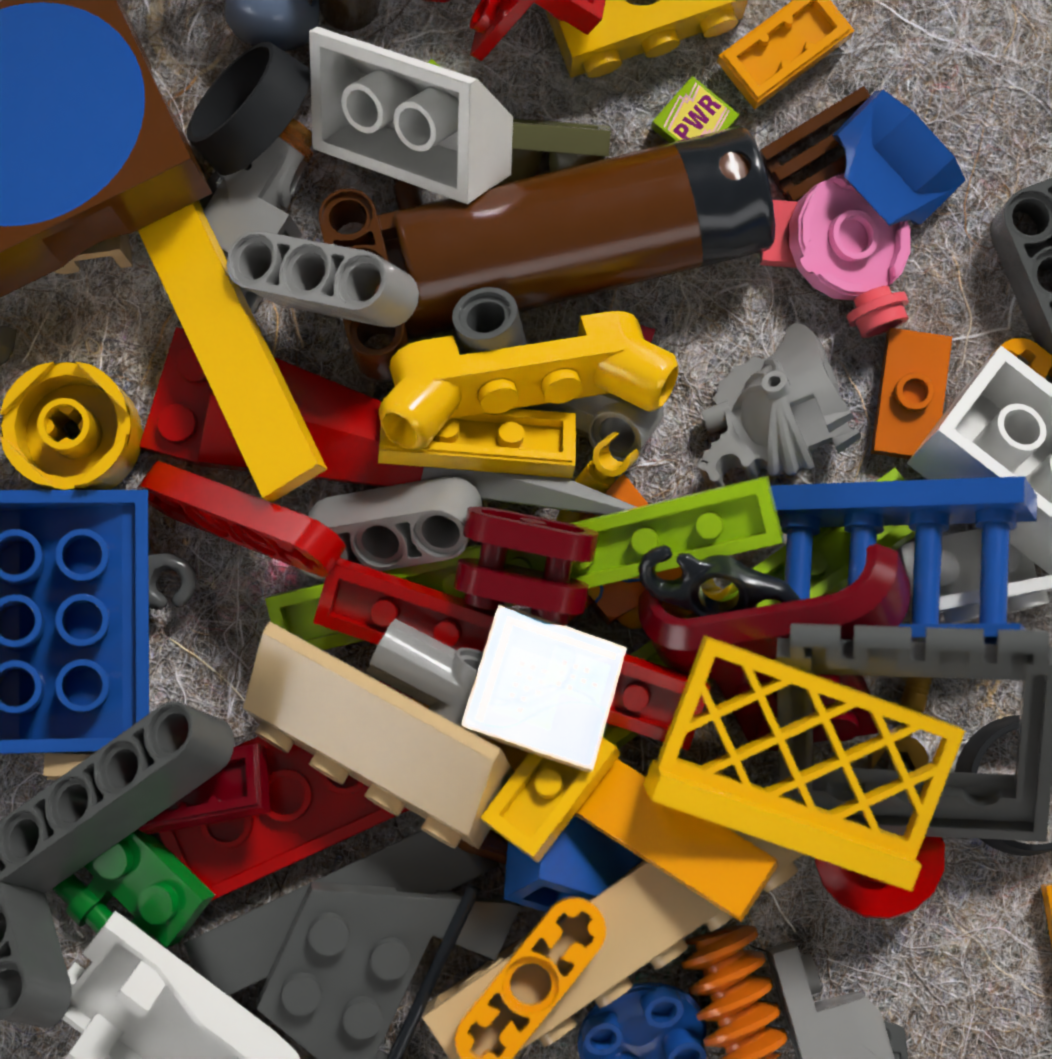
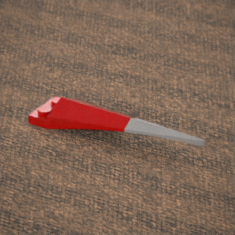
[139,327,636,516]

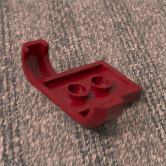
[638,544,910,751]

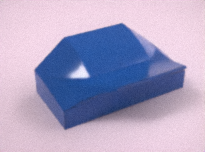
[832,90,966,226]

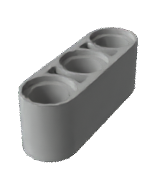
[227,231,419,327]
[300,476,482,579]

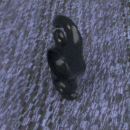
[638,545,800,617]

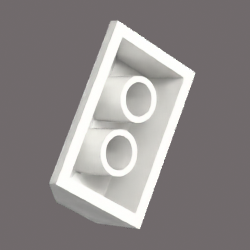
[309,27,513,204]

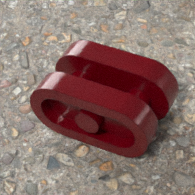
[454,506,599,624]

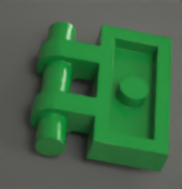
[53,829,215,948]

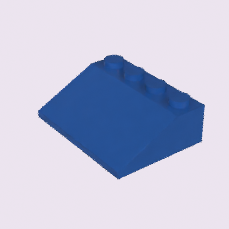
[0,490,149,755]

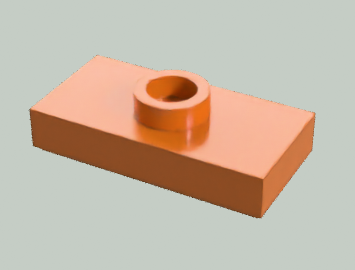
[870,327,952,459]

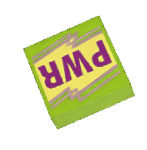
[651,76,740,143]

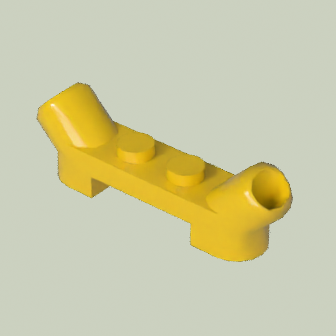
[378,311,679,450]

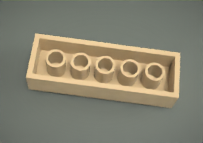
[422,784,804,1059]

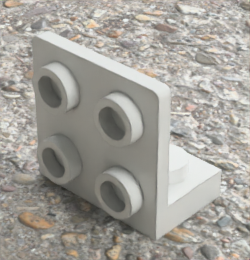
[896,529,1052,624]

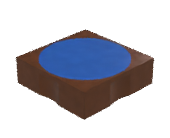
[0,0,212,298]

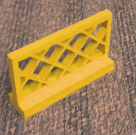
[643,635,965,891]

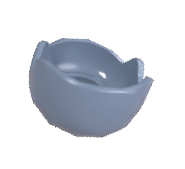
[224,0,320,52]

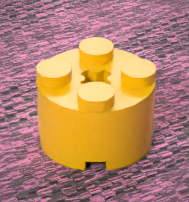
[0,361,144,490]

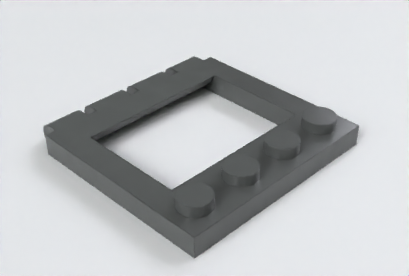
[776,623,1052,842]

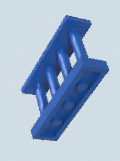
[771,476,1037,644]

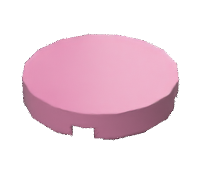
[789,174,910,301]

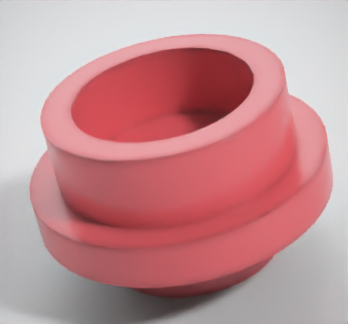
[846,285,909,338]

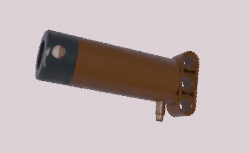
[319,126,775,380]

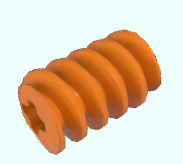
[681,925,789,1059]

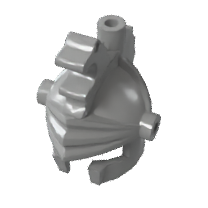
[697,322,862,488]

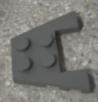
[257,881,520,1059]

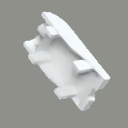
[62,911,300,1059]

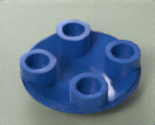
[577,982,707,1059]

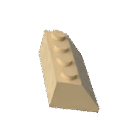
[243,621,514,849]

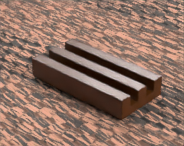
[760,86,871,202]

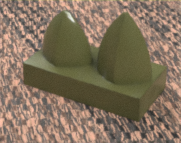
[498,118,611,185]

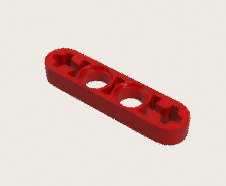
[137,461,346,577]

